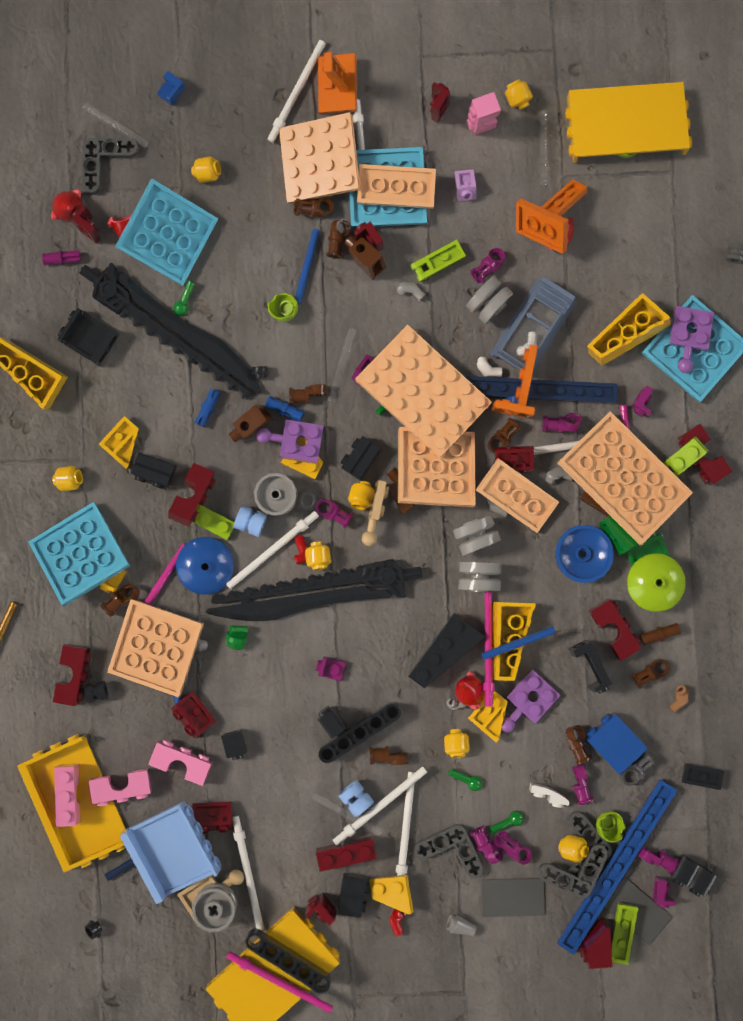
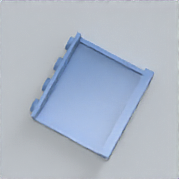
[120,801,221,904]

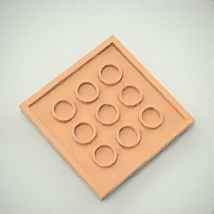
[279,112,361,204]
[398,427,475,508]
[108,599,204,697]

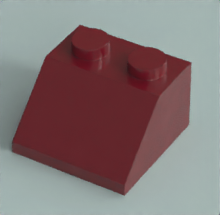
[579,918,613,969]

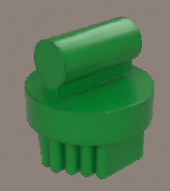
[226,625,248,650]

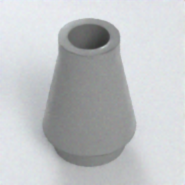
[446,914,476,936]

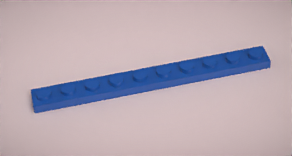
[557,779,678,955]

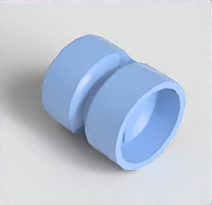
[233,505,268,537]
[338,780,374,817]

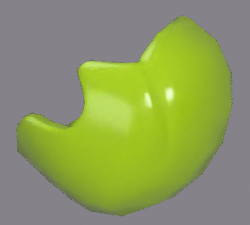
[268,293,299,322]
[596,810,626,843]

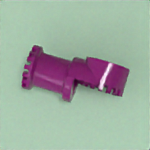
[470,248,505,283]
[542,413,582,433]
[316,499,353,529]
[571,764,594,806]
[470,825,503,864]
[494,831,532,865]
[637,847,680,874]

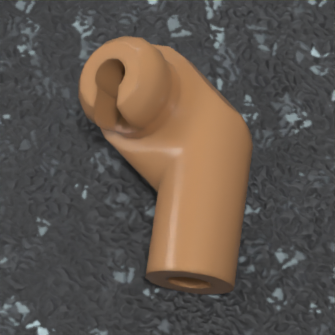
[669,685,689,713]

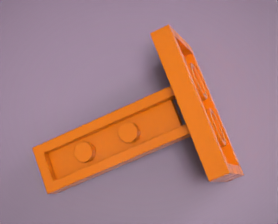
[318,52,357,115]
[516,180,588,254]
[491,345,538,419]

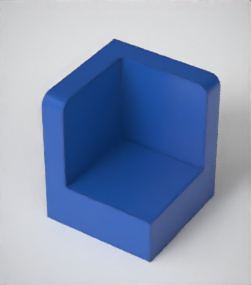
[157,71,185,106]

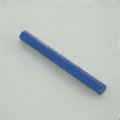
[295,229,320,304]
[481,626,556,660]

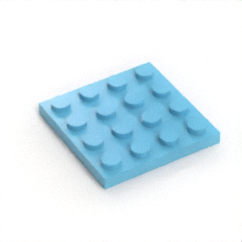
[349,147,427,228]
[115,179,218,286]
[641,295,743,403]
[28,502,130,607]

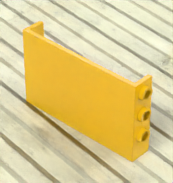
[565,82,692,163]
[17,734,126,872]
[206,906,340,1021]

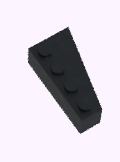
[408,613,485,688]

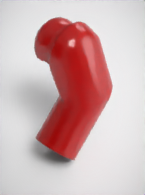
[294,535,308,565]
[389,909,406,937]

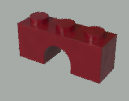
[678,424,733,485]
[168,463,216,527]
[588,599,641,661]
[53,644,91,706]
[316,836,377,872]

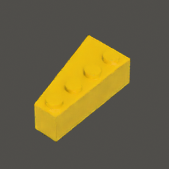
[587,293,671,366]
[0,337,68,410]
[492,602,536,681]

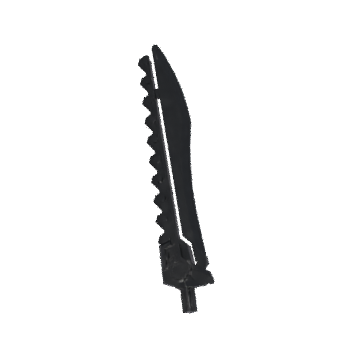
[79,263,262,399]
[206,559,423,621]

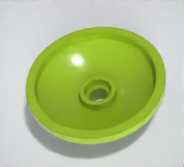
[627,554,686,612]

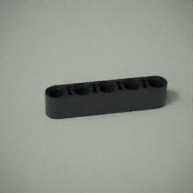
[319,702,401,763]
[245,928,331,993]

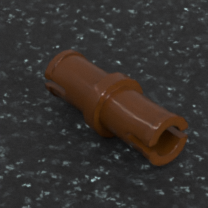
[640,623,681,645]

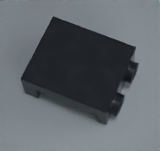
[57,308,120,367]
[568,640,612,694]

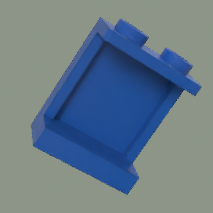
[585,713,648,775]

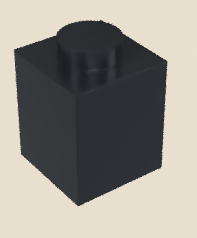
[221,729,247,760]

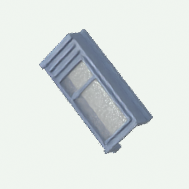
[489,277,576,371]

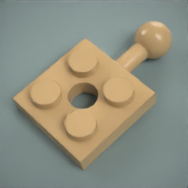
[362,480,389,546]
[177,869,244,927]

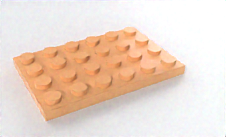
[355,325,492,458]
[558,411,693,546]

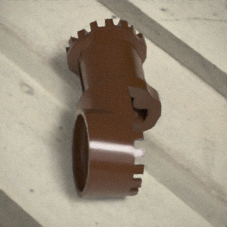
[293,198,334,218]
[326,219,350,259]
[289,384,327,405]
[487,417,522,454]
[101,583,140,617]
[631,659,670,689]
[565,725,592,766]
[369,746,408,765]

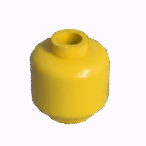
[505,79,533,110]
[191,156,221,183]
[52,466,83,492]
[348,481,375,511]
[305,542,331,571]
[444,729,470,758]
[559,835,589,863]

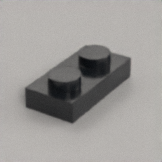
[681,763,724,790]

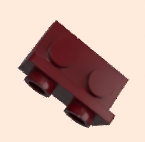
[430,82,450,123]
[71,205,100,243]
[354,221,384,252]
[494,446,534,473]
[171,691,216,738]
[192,802,233,834]
[305,893,337,926]

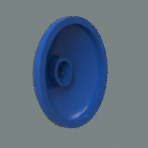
[555,525,614,583]
[176,537,234,594]

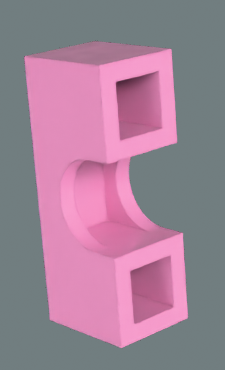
[467,92,501,135]
[148,739,213,786]
[54,764,80,827]
[89,768,152,806]

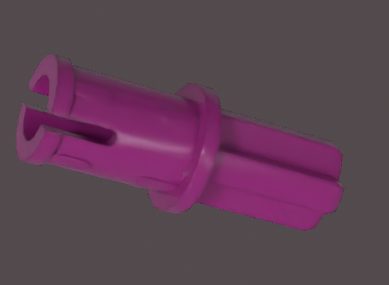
[42,250,81,266]

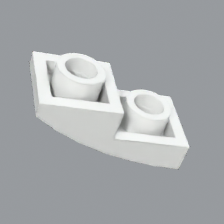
[529,782,569,808]

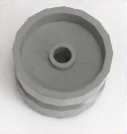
[466,275,514,325]
[254,473,298,516]
[452,515,501,556]
[458,562,502,592]
[192,883,237,932]

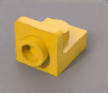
[99,570,127,593]

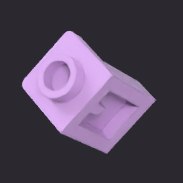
[454,169,476,201]

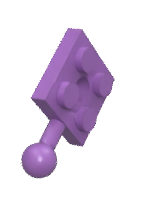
[669,306,714,373]
[256,420,324,464]
[502,669,561,733]

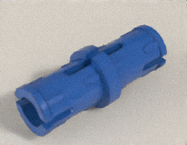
[194,388,222,428]
[265,396,305,422]

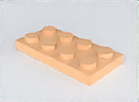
[357,164,436,209]
[476,459,559,533]

